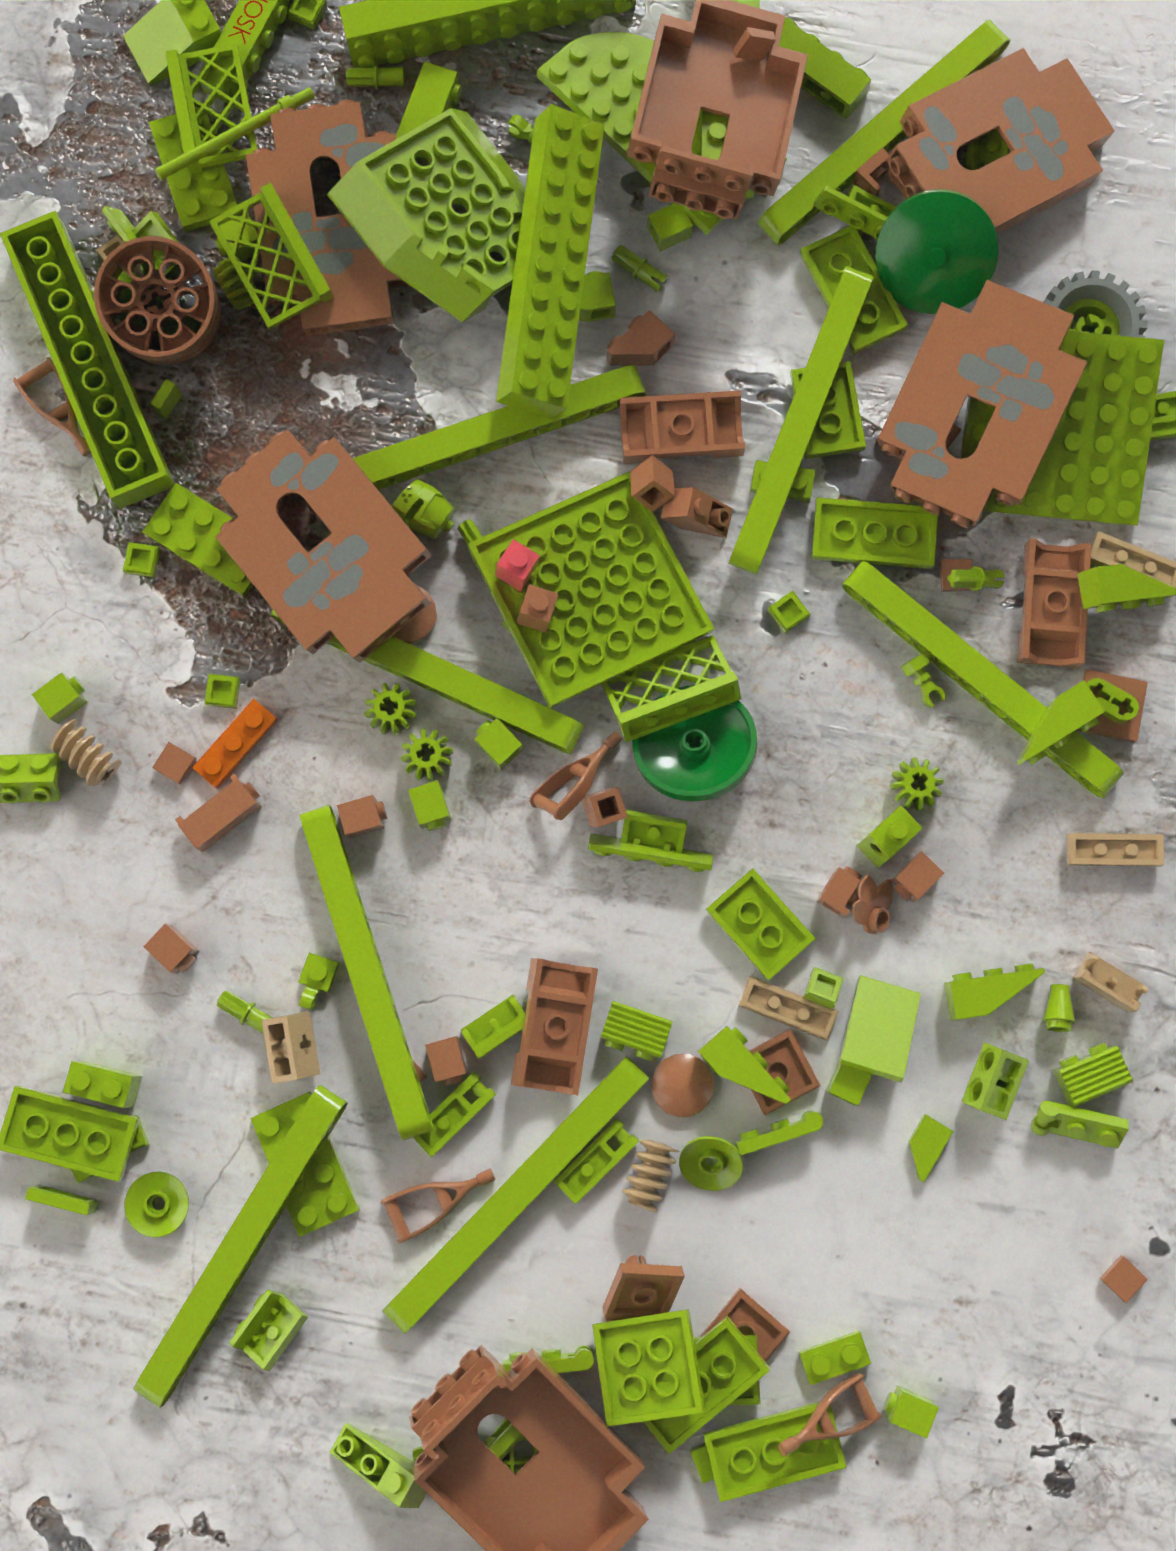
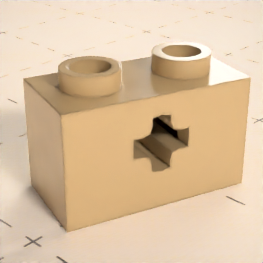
[261,1011,320,1084]

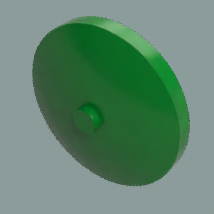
[875,189,999,314]
[632,685,757,802]

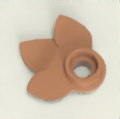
[853,875,893,934]

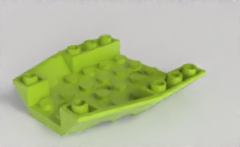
[328,108,525,323]

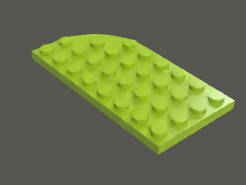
[536,32,787,235]

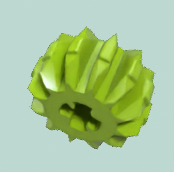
[213,257,260,310]
[364,683,417,735]
[400,728,454,781]
[890,757,944,811]

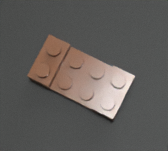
[619,390,745,464]
[1017,538,1091,669]
[511,958,598,1096]

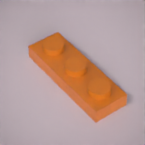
[192,698,278,789]

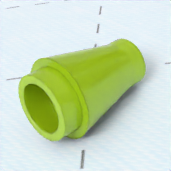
[1043,984,1075,1032]

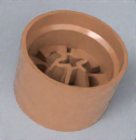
[94,236,221,366]

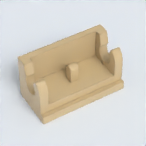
[1073,952,1148,1012]

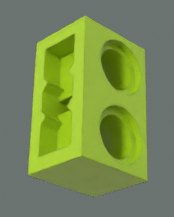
[961,1042,1029,1121]

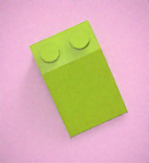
[123,0,222,86]

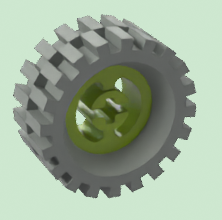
[1044,271,1147,338]

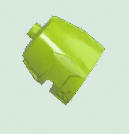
[392,479,454,539]

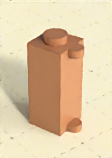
[175,773,262,852]

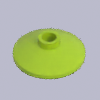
[679,1136,743,1191]
[124,1171,189,1237]

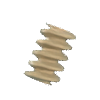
[51,719,122,786]
[622,1140,680,1212]

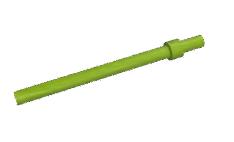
[155,87,315,180]

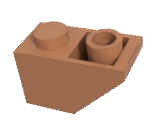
[607,310,675,366]
[661,487,733,538]

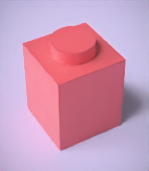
[495,539,540,592]

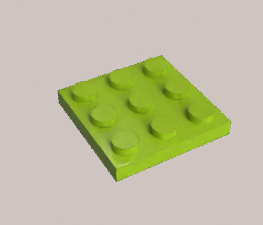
[592,1309,706,1427]

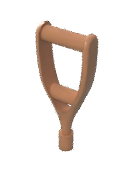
[13,357,91,457]
[529,732,622,820]
[380,1168,496,1243]
[778,1373,882,1456]

